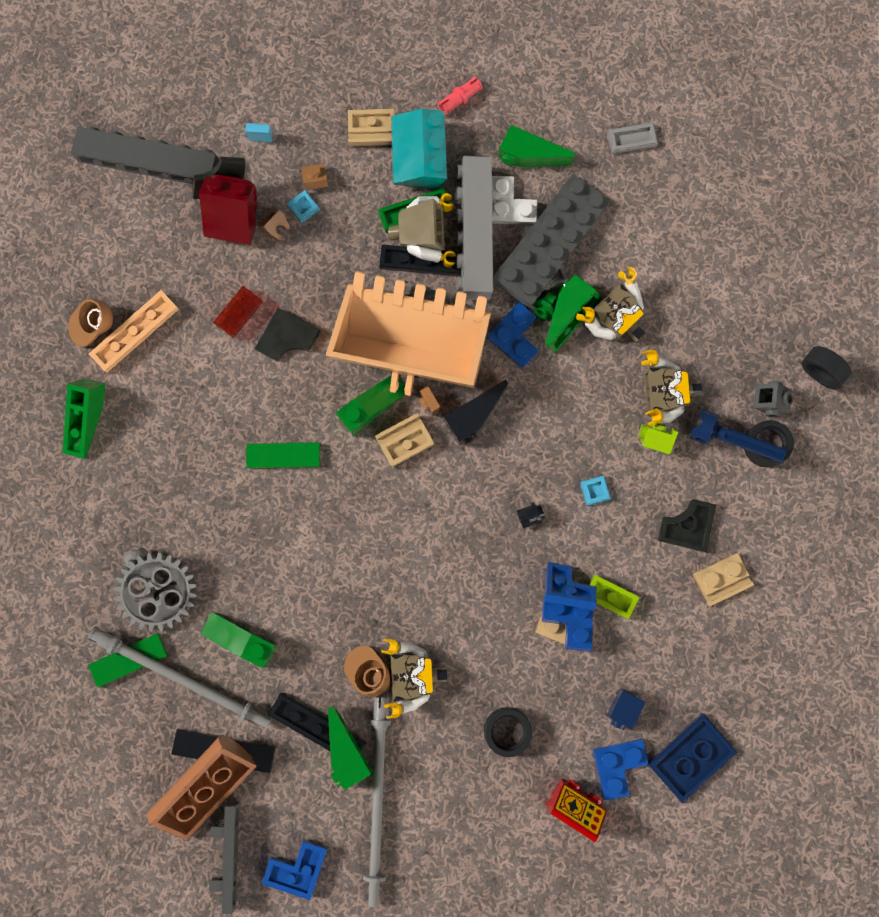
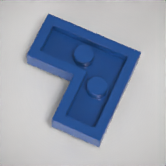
[487,302,538,369]
[544,562,597,610]
[542,596,593,652]
[593,739,648,801]
[262,840,328,900]

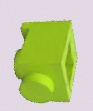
[638,423,678,455]

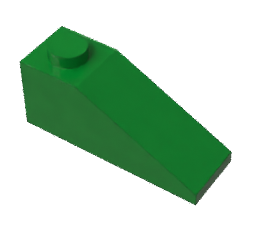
[498,125,575,167]
[545,275,602,353]
[336,375,405,436]
[62,378,105,459]
[201,612,278,668]
[328,704,373,791]

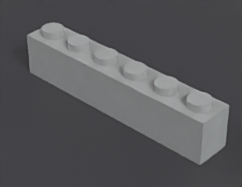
[457,156,493,300]

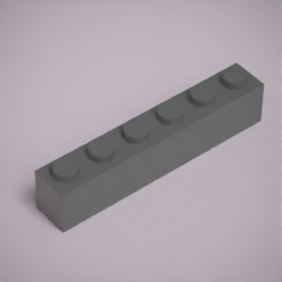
[71,126,219,185]

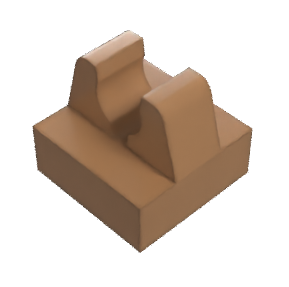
[258,209,290,239]

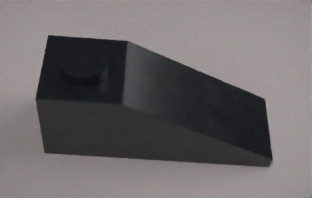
[444,379,508,445]

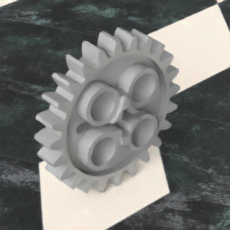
[113,550,197,632]

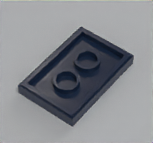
[648,713,738,804]

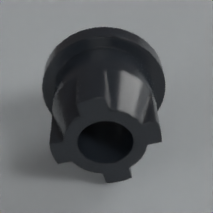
[516,502,545,529]

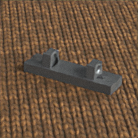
[209,803,239,914]

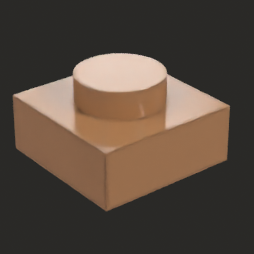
[301,163,328,190]
[418,387,440,415]

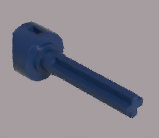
[690,409,788,463]

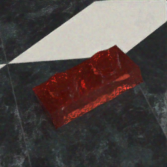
[213,286,263,339]

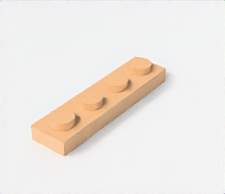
[89,290,179,373]

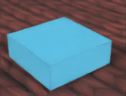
[245,123,273,142]
[287,190,320,223]
[580,476,611,506]

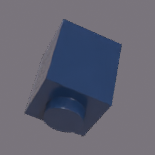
[606,689,646,731]

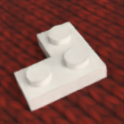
[492,176,537,225]

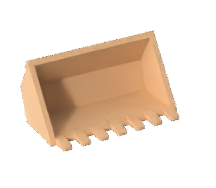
[325,271,491,396]

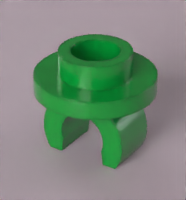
[533,293,557,319]

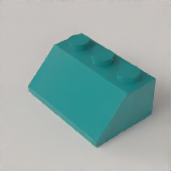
[391,108,447,189]

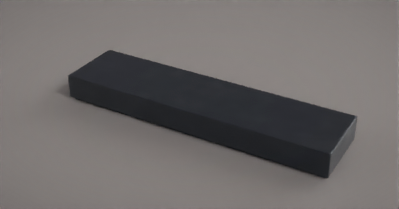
[379,244,461,276]
[268,692,367,751]
[171,728,276,773]

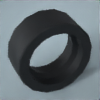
[801,346,852,390]
[744,420,794,468]
[484,707,532,757]

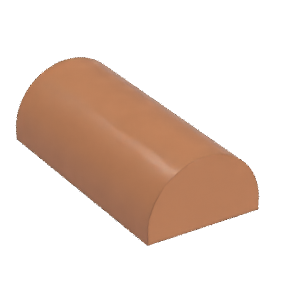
[147,735,256,840]

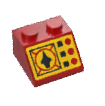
[545,779,607,842]

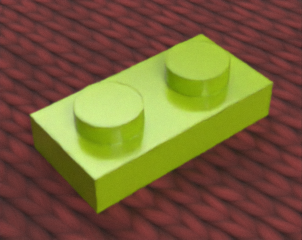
[589,575,639,619]

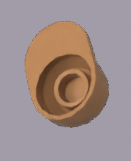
[68,299,113,347]
[344,646,392,698]

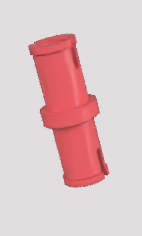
[437,76,483,115]

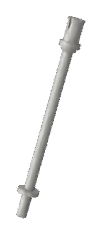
[87,626,271,728]
[363,696,391,907]

